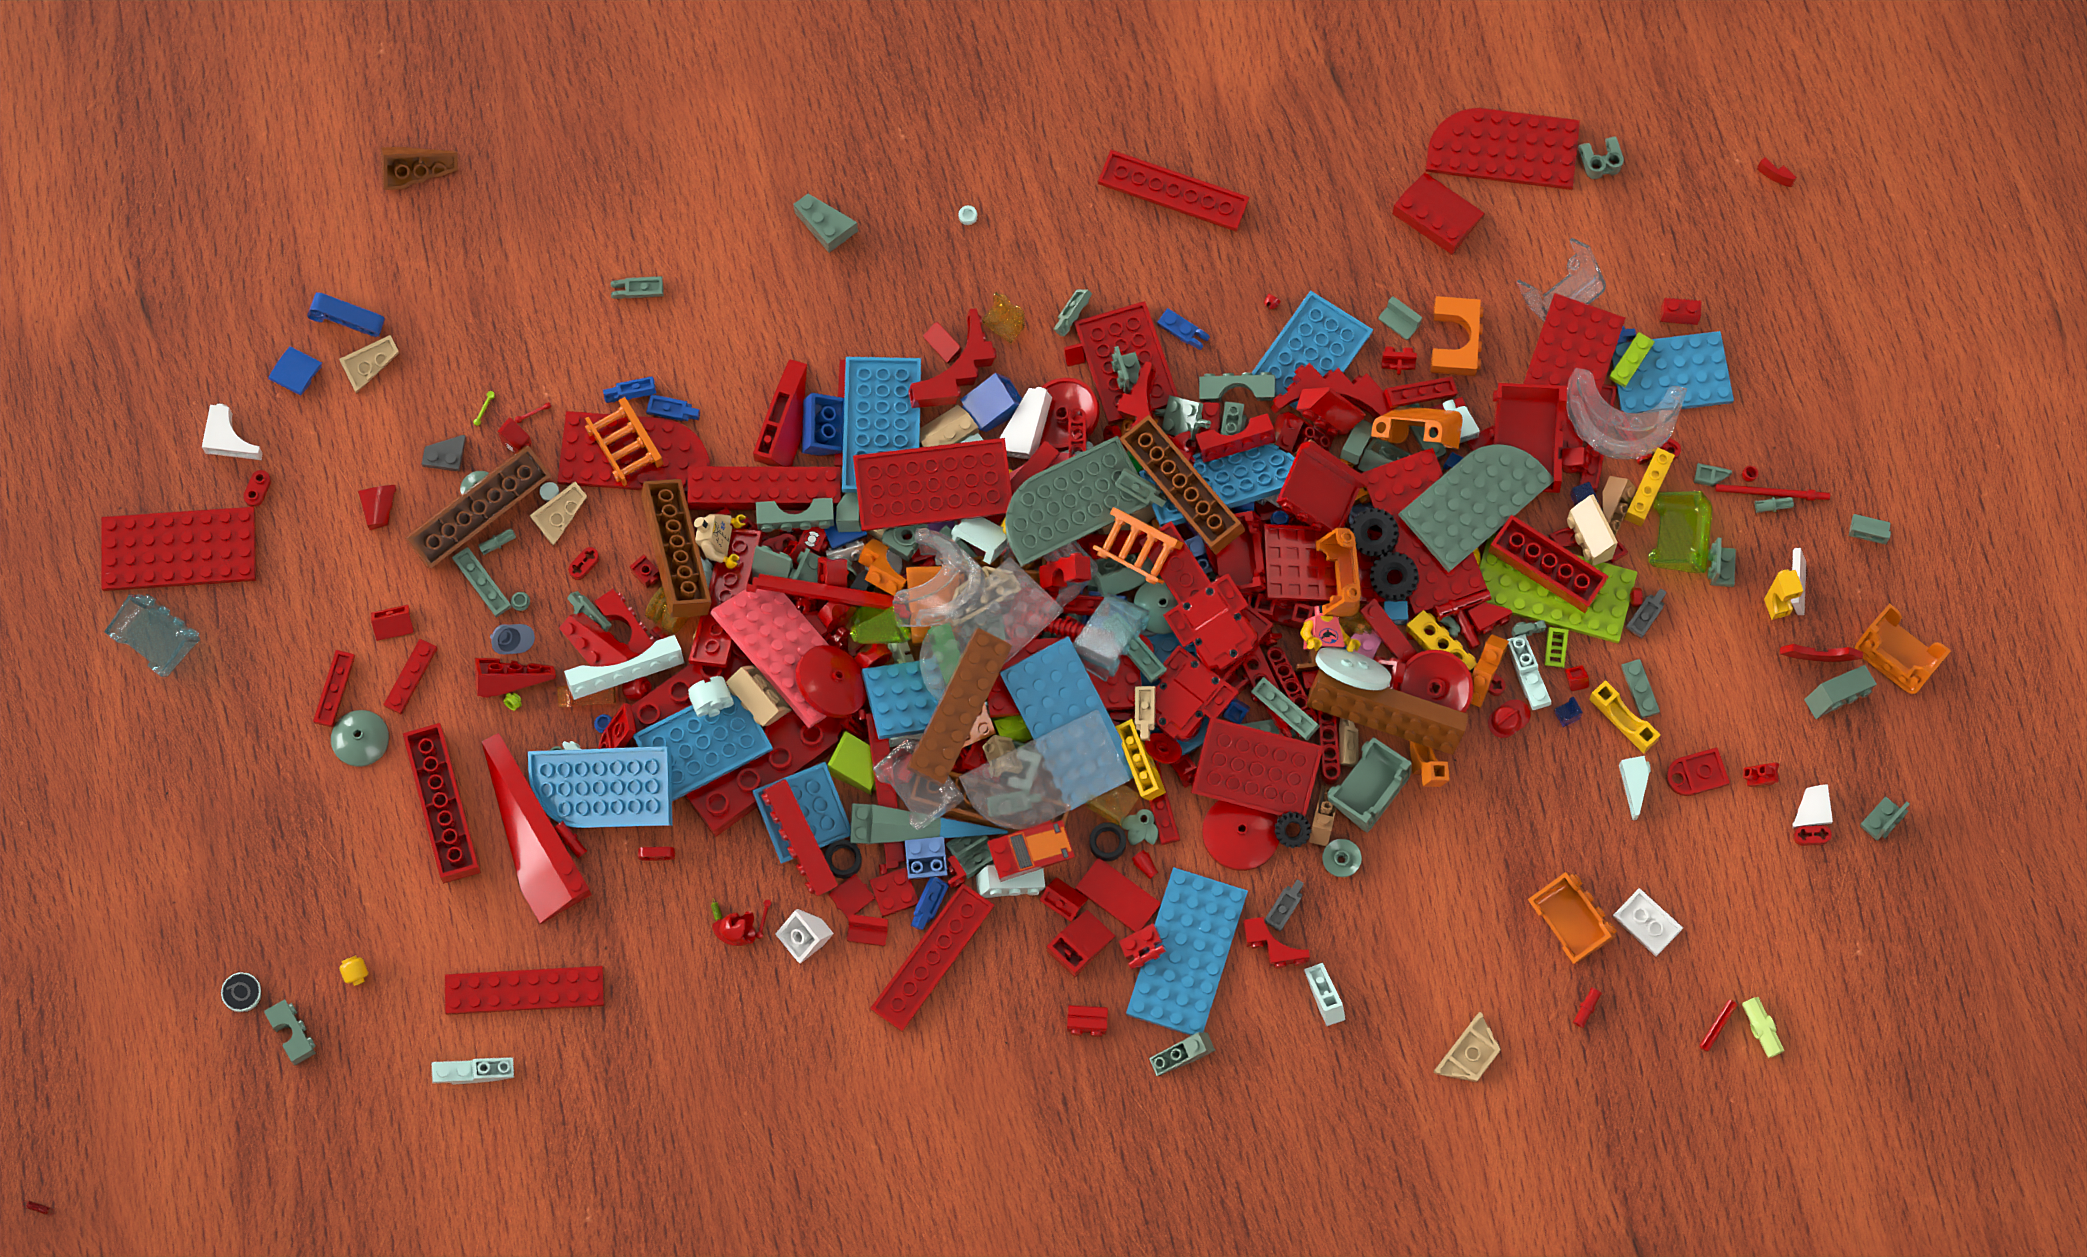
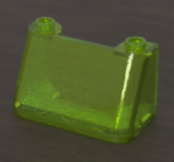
[1648,491,1712,573]
[850,593,911,644]

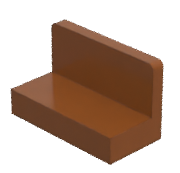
[1294,647,1320,675]

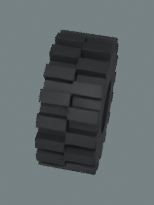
[1350,508,1399,557]
[1370,552,1419,602]

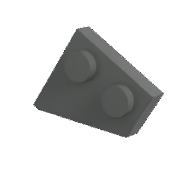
[422,435,466,472]

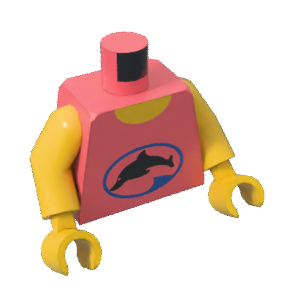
[1300,606,1361,652]

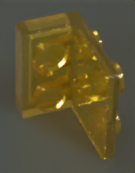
[982,292,1025,344]
[1087,784,1140,826]

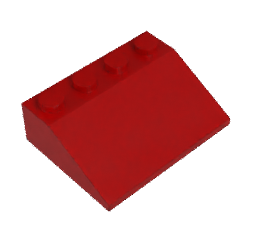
[1392,172,1485,255]

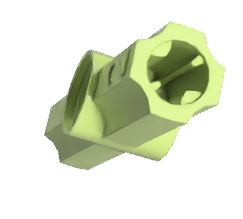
[1742,997,1784,1058]

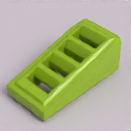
[1545,627,1569,668]

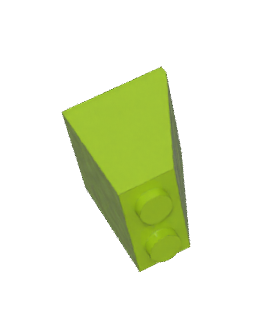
[828,731,876,795]

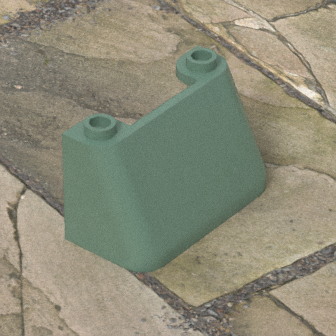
[1327,737,1412,833]

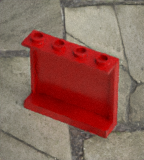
[1276,440,1369,535]

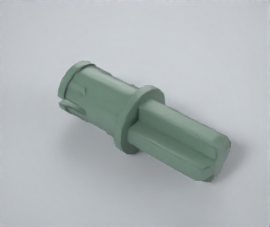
[1755,497,1794,513]
[478,529,516,555]

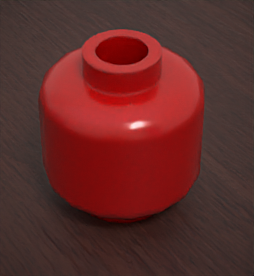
[622,676,652,701]

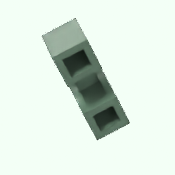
[264,999,316,1065]

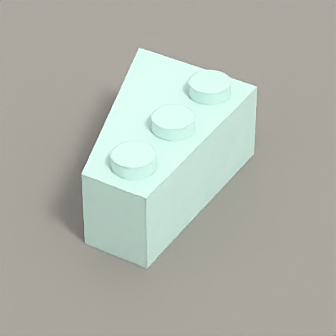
[975,865,1045,898]

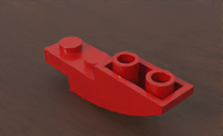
[1075,530,1147,559]

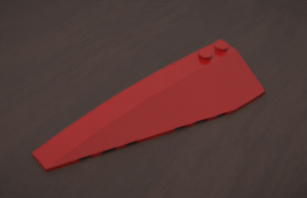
[482,733,592,924]

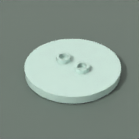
[1316,647,1391,690]

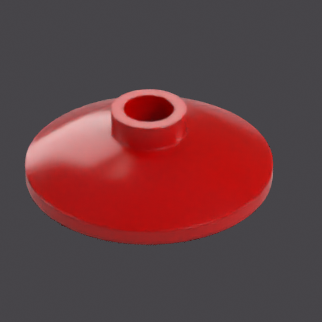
[1144,733,1182,764]

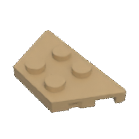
[1434,1012,1501,1082]

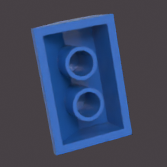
[802,393,845,456]

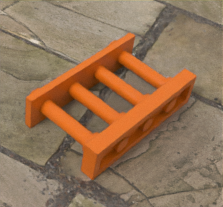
[585,397,663,486]
[1093,507,1184,585]

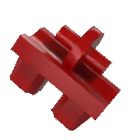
[1381,347,1417,375]
[1743,762,1779,787]

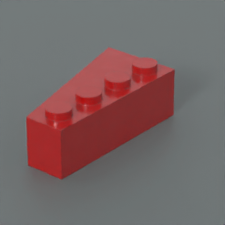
[559,612,639,667]

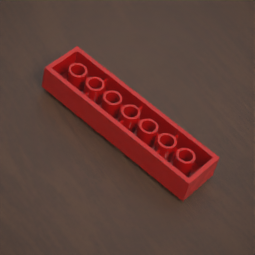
[688,466,841,510]
[402,723,481,884]

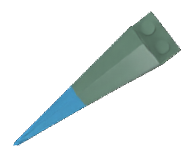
[850,804,1008,844]

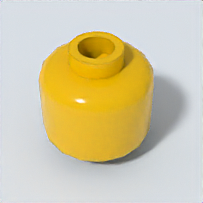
[339,955,368,986]

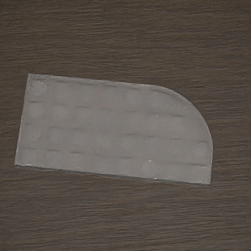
[920,557,1063,701]
[959,709,1130,829]

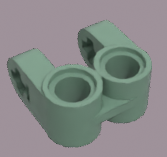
[1579,136,1624,179]

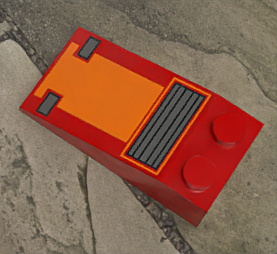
[987,820,1075,882]

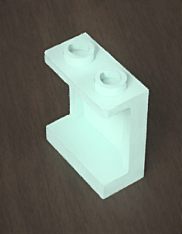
[951,517,1009,564]

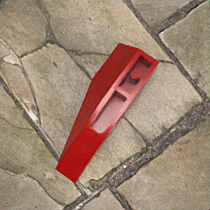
[753,359,807,467]

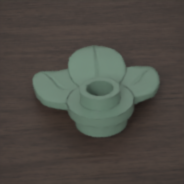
[1121,809,1158,845]

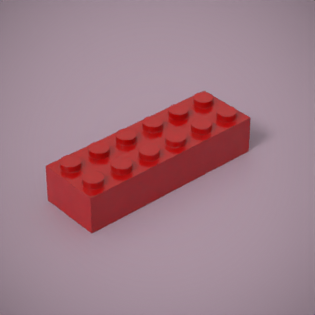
[1488,515,1609,613]
[761,779,838,896]

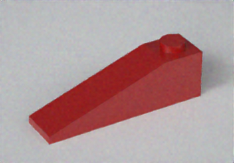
[474,658,556,698]

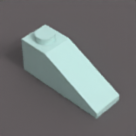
[1619,756,1651,820]
[1304,963,1345,1026]

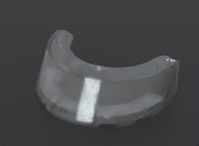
[1567,368,1687,459]
[892,528,985,627]

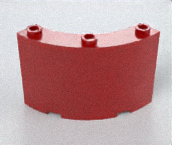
[1489,383,1567,493]

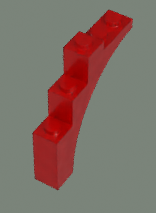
[908,308,997,408]
[1117,361,1196,466]
[1270,363,1396,419]

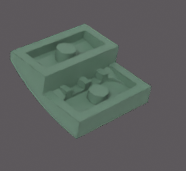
[946,824,994,879]

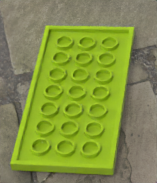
[1478,533,1637,644]

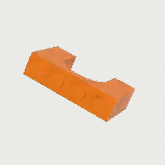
[1430,296,1484,376]

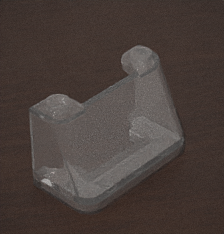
[873,739,964,830]

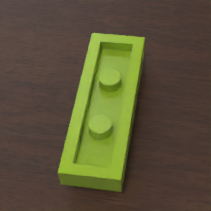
[1609,332,1655,388]

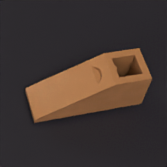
[1602,476,1637,536]
[1309,785,1337,846]

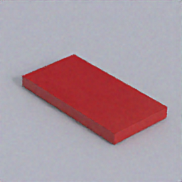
[1075,857,1161,933]

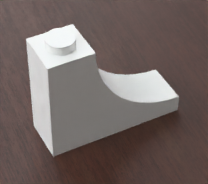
[202,404,263,460]

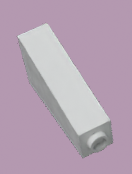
[1000,387,1052,459]

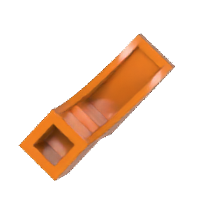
[858,538,907,598]
[1471,634,1509,708]
[1409,741,1450,787]

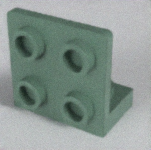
[1111,346,1141,394]
[1708,537,1736,587]
[1860,796,1910,841]

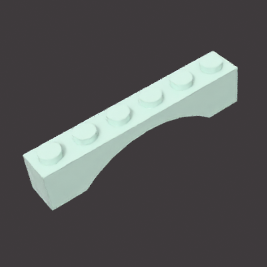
[564,635,684,700]

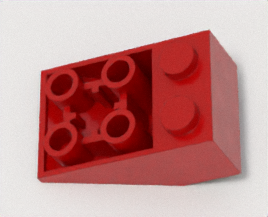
[1271,411,1334,455]
[1047,910,1116,978]

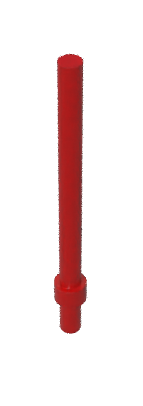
[1715,484,1830,501]

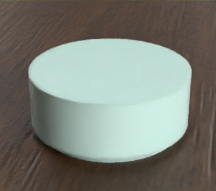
[959,206,977,225]
[540,482,560,502]

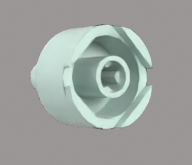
[688,676,734,717]

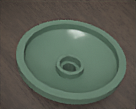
[1134,577,1179,634]
[331,710,389,767]

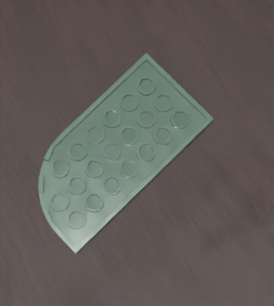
[1005,436,1151,567]
[1398,444,1554,572]

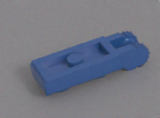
[1157,308,1210,350]

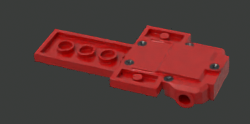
[1139,521,1258,671]
[1155,606,1273,742]

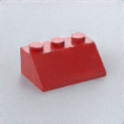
[1296,387,1366,437]

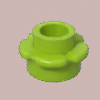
[504,693,522,711]

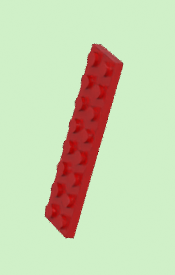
[1098,150,1249,232]
[688,528,763,668]
[870,883,995,1032]
[445,966,604,1015]

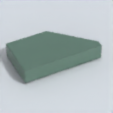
[1694,463,1732,486]

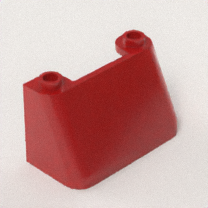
[1213,511,1267,593]

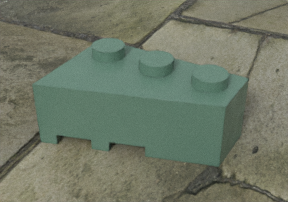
[794,194,858,253]
[1804,665,1877,719]

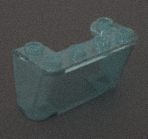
[1073,593,1151,681]
[104,594,200,677]

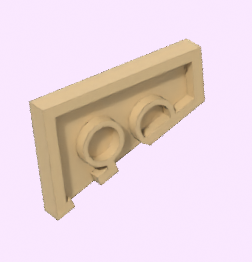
[339,335,399,393]
[530,482,587,546]

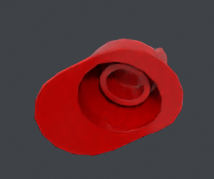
[1488,699,1531,738]

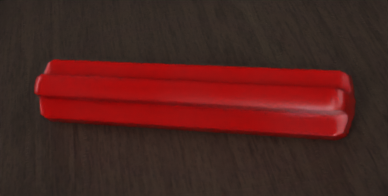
[1699,999,1737,1052]

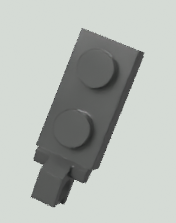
[1626,588,1667,639]
[1264,879,1304,932]

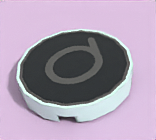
[221,972,261,1012]

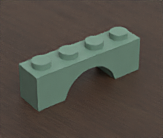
[1199,372,1276,403]
[756,498,834,532]

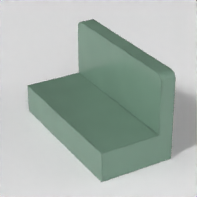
[1378,296,1422,340]
[1848,514,1891,545]

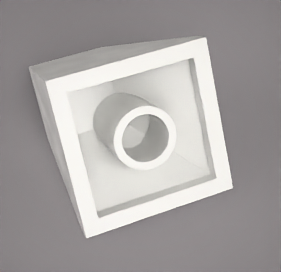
[776,909,834,964]

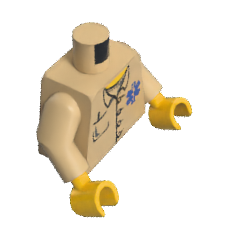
[694,514,746,569]

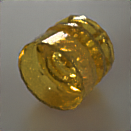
[645,586,690,634]

